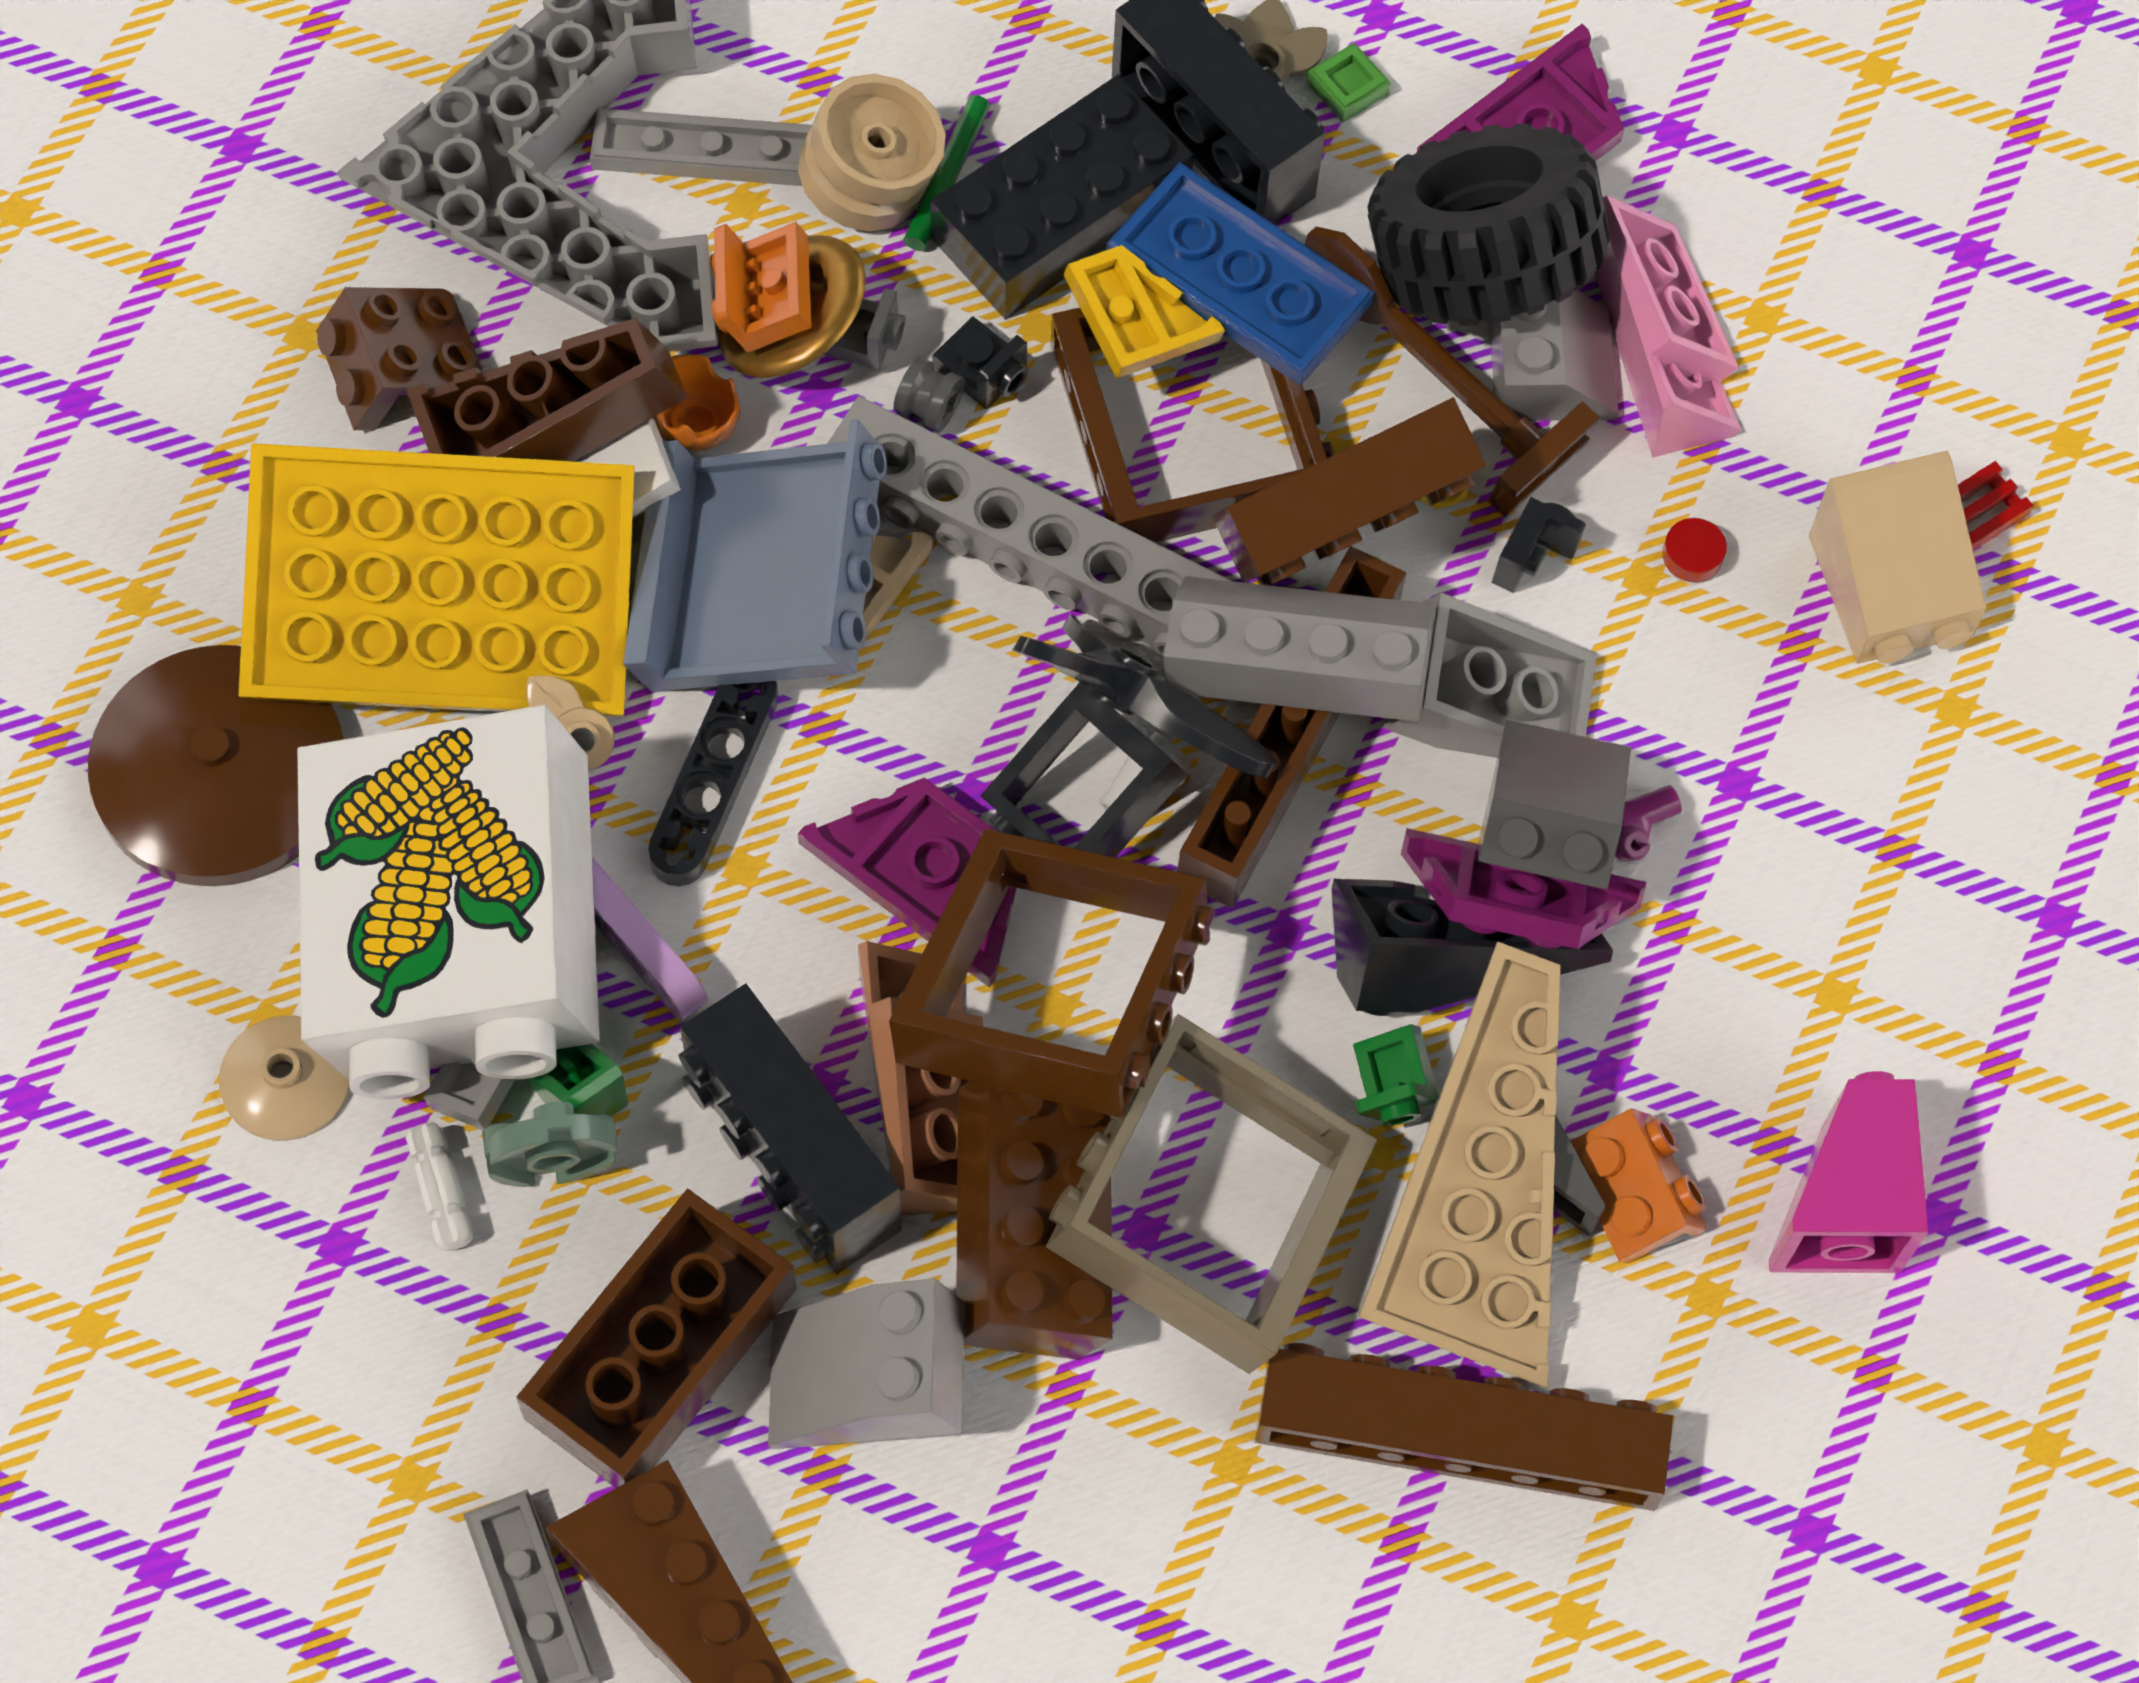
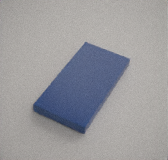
[1106,162,1375,386]

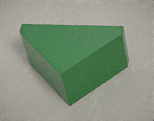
[526,1044,628,1116]

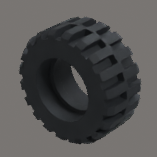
[1367,124,1610,326]

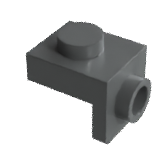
[823,288,905,370]

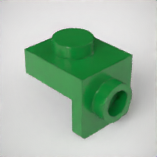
[1353,1024,1439,1126]

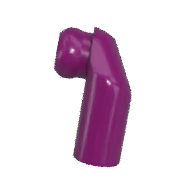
[1615,785,1682,863]

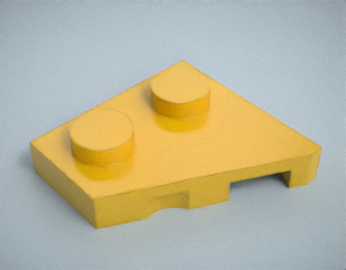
[1064,245,1225,379]

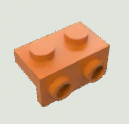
[710,221,811,353]
[1570,1108,1707,1263]

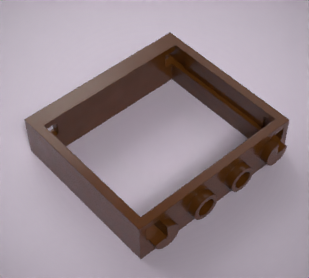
[1051,307,1334,543]
[889,829,1216,1118]

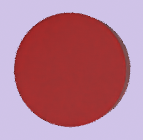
[1662,518,1727,582]

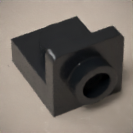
[932,316,1028,409]
[1491,497,1586,593]

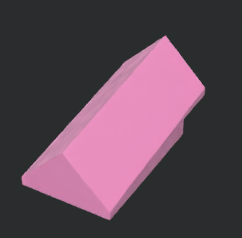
[1595,195,1742,458]

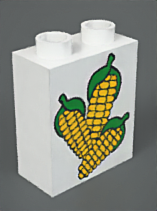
[298,705,600,1099]

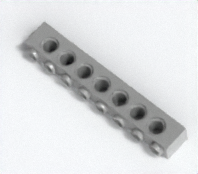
[827,395,1231,658]

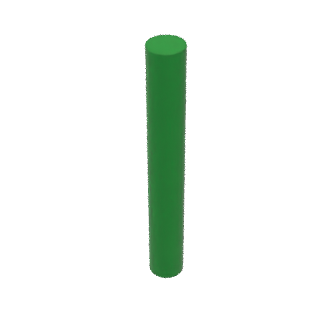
[903,95,990,251]

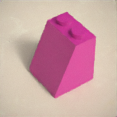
[1769,1071,1928,1273]

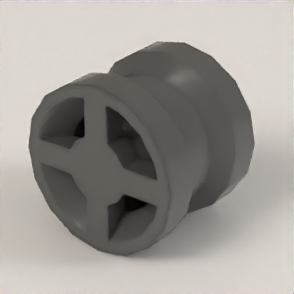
[893,356,965,433]

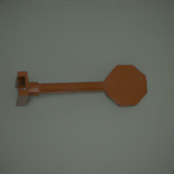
[1304,226,1600,518]

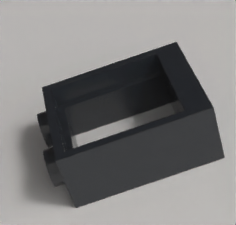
[980,682,1188,858]

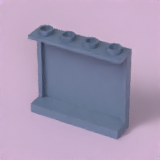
[623,420,887,692]

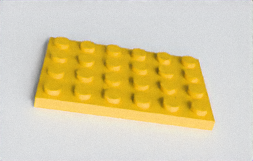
[239,443,635,718]

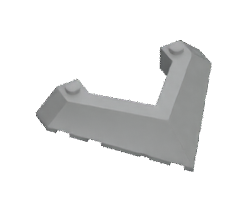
[337,0,719,352]

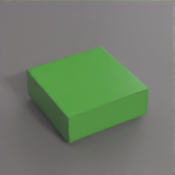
[1307,42,1390,123]

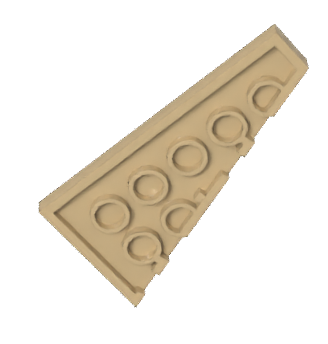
[1358,942,1560,1388]

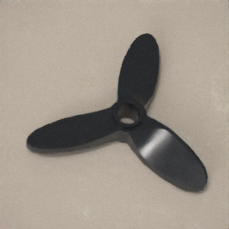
[1012,614,1277,778]

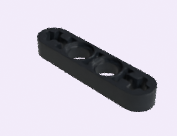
[648,681,778,887]

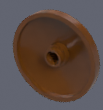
[88,645,344,886]

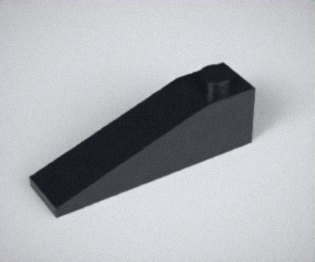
[1331,878,1614,1016]

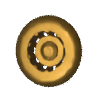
[718,235,866,378]

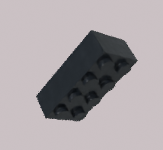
[1111,0,1325,225]
[931,75,1194,320]
[678,983,902,1274]

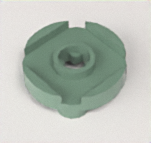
[482,1102,618,1187]

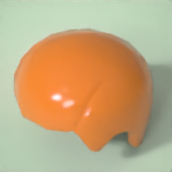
[653,355,741,452]

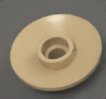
[219,1016,350,1141]

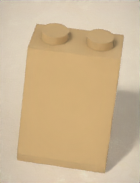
[1809,450,1986,664]

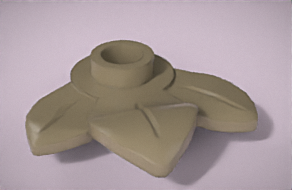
[1214,0,1327,86]

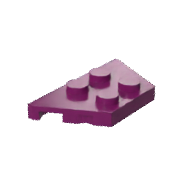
[1416,24,1624,161]
[798,777,1017,987]
[1401,828,1646,949]

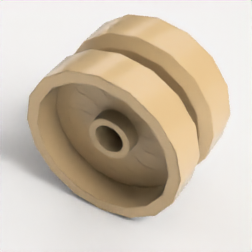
[798,74,946,232]

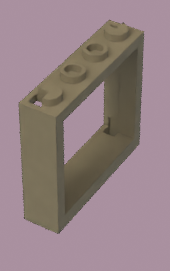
[1046,1014,1377,1374]

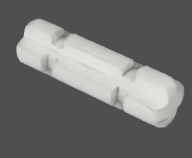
[406,1123,474,1251]

